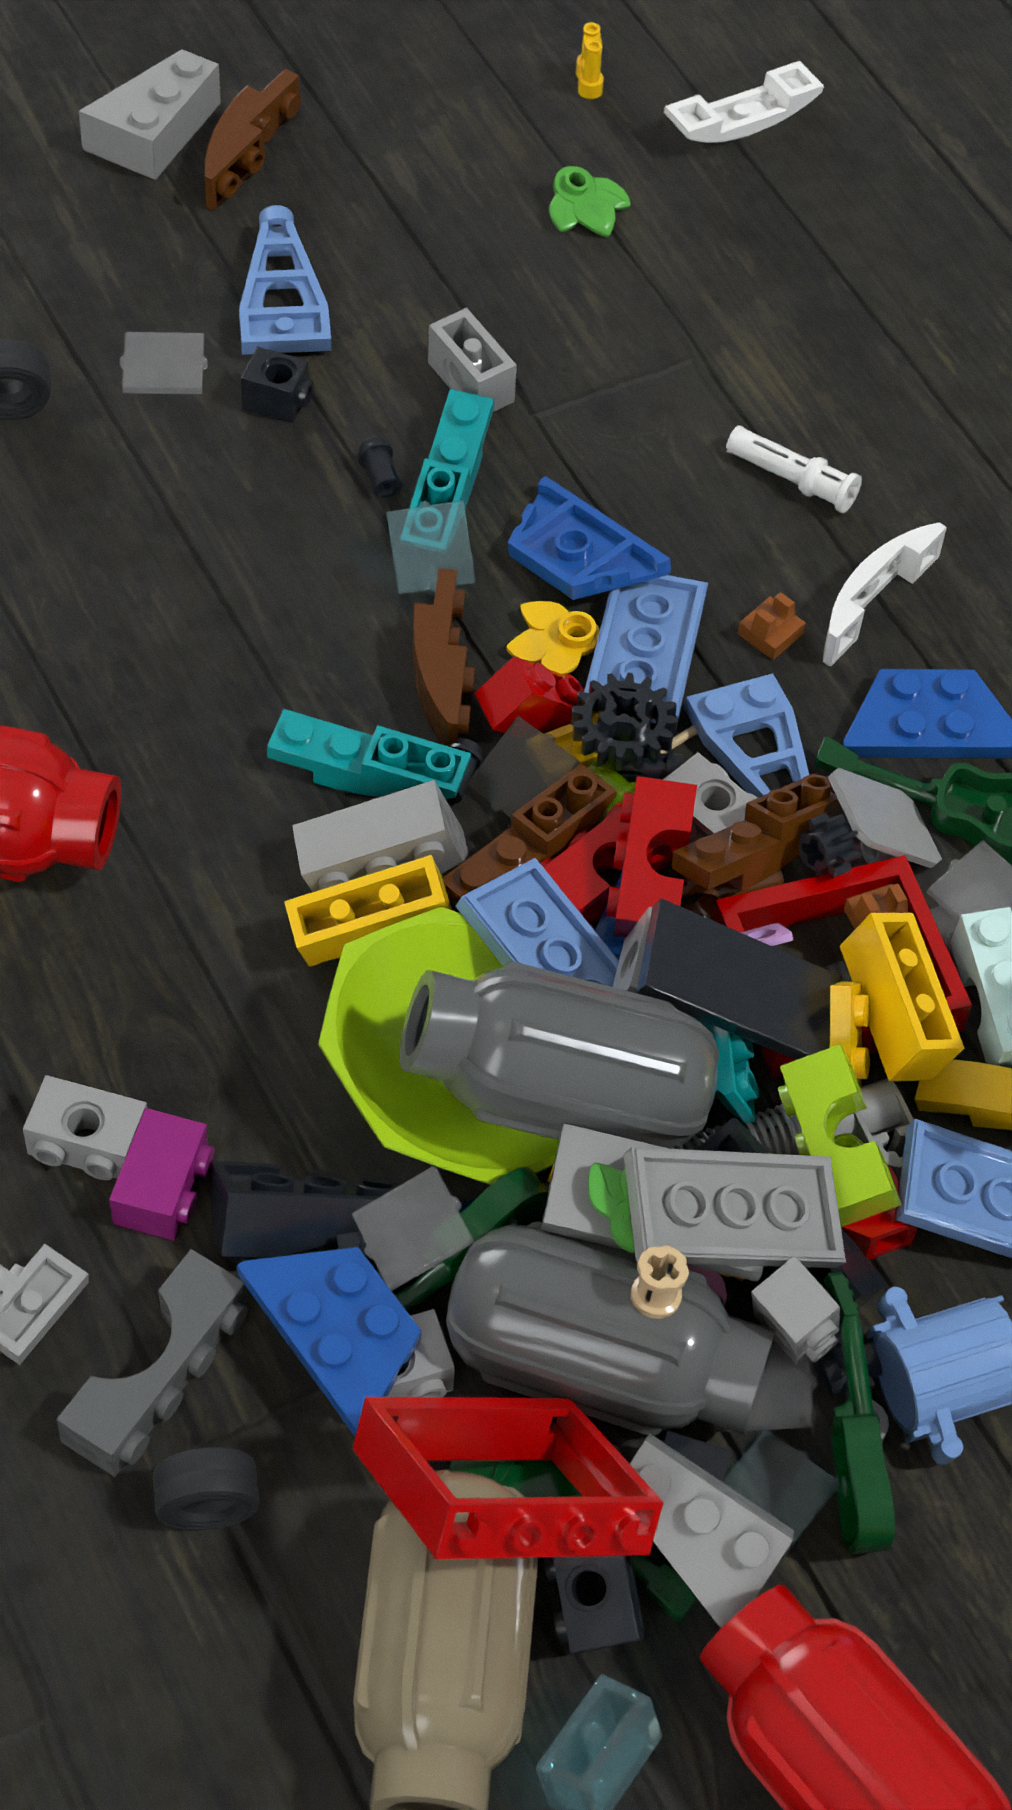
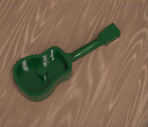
[815,737,1012,865]
[395,1167,549,1313]
[823,1272,895,1554]
[449,1460,698,1622]

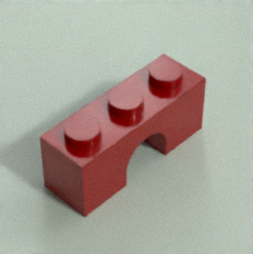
[606,776,697,937]
[540,803,679,926]

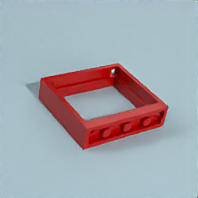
[712,855,972,1079]
[353,1397,664,1560]

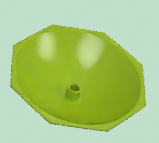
[318,907,559,1185]

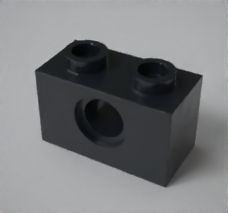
[543,1555,647,1654]

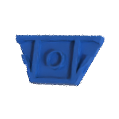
[508,476,671,600]
[843,669,1012,758]
[237,1247,421,1436]

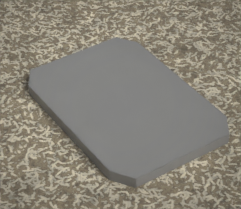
[828,768,942,868]

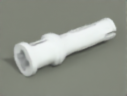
[726,425,862,513]

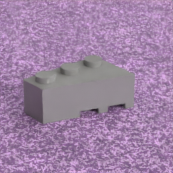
[79,49,221,180]
[292,780,469,892]
[630,1433,794,1628]

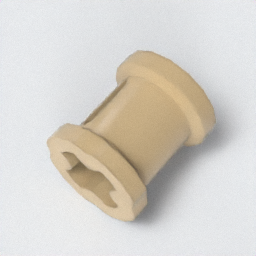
[631,1245,689,1319]

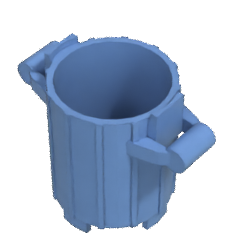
[866,1287,1012,1465]

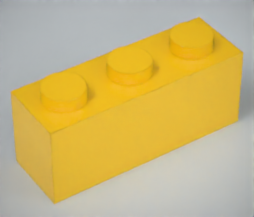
[284,855,452,967]
[840,913,965,1081]

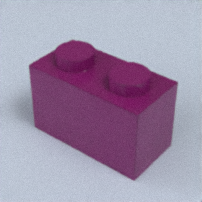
[109,1108,214,1241]

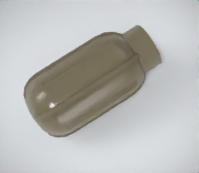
[353,1470,538,1810]

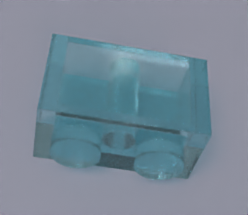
[535,1674,663,1810]

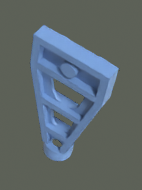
[239,205,331,355]
[684,674,809,798]

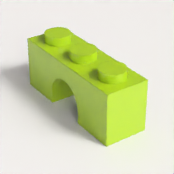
[778,1044,901,1227]

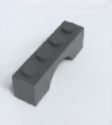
[56,1249,248,1477]

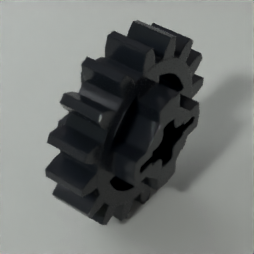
[571,673,678,771]

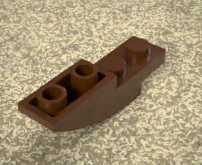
[205,69,301,211]
[412,568,475,746]
[443,763,617,906]
[672,773,843,891]

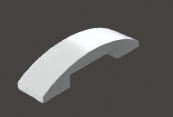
[664,61,824,142]
[823,523,947,667]

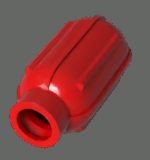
[0,725,121,882]
[700,1585,1012,1810]

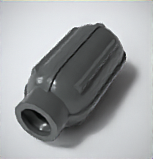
[400,962,719,1149]
[446,1222,776,1436]

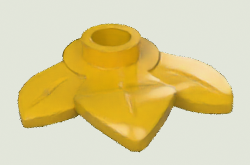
[507,601,600,675]

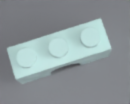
[950,907,1012,1068]

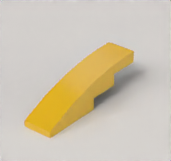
[914,1059,1012,1130]

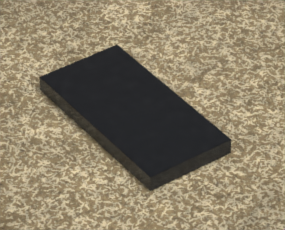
[636,898,843,1060]

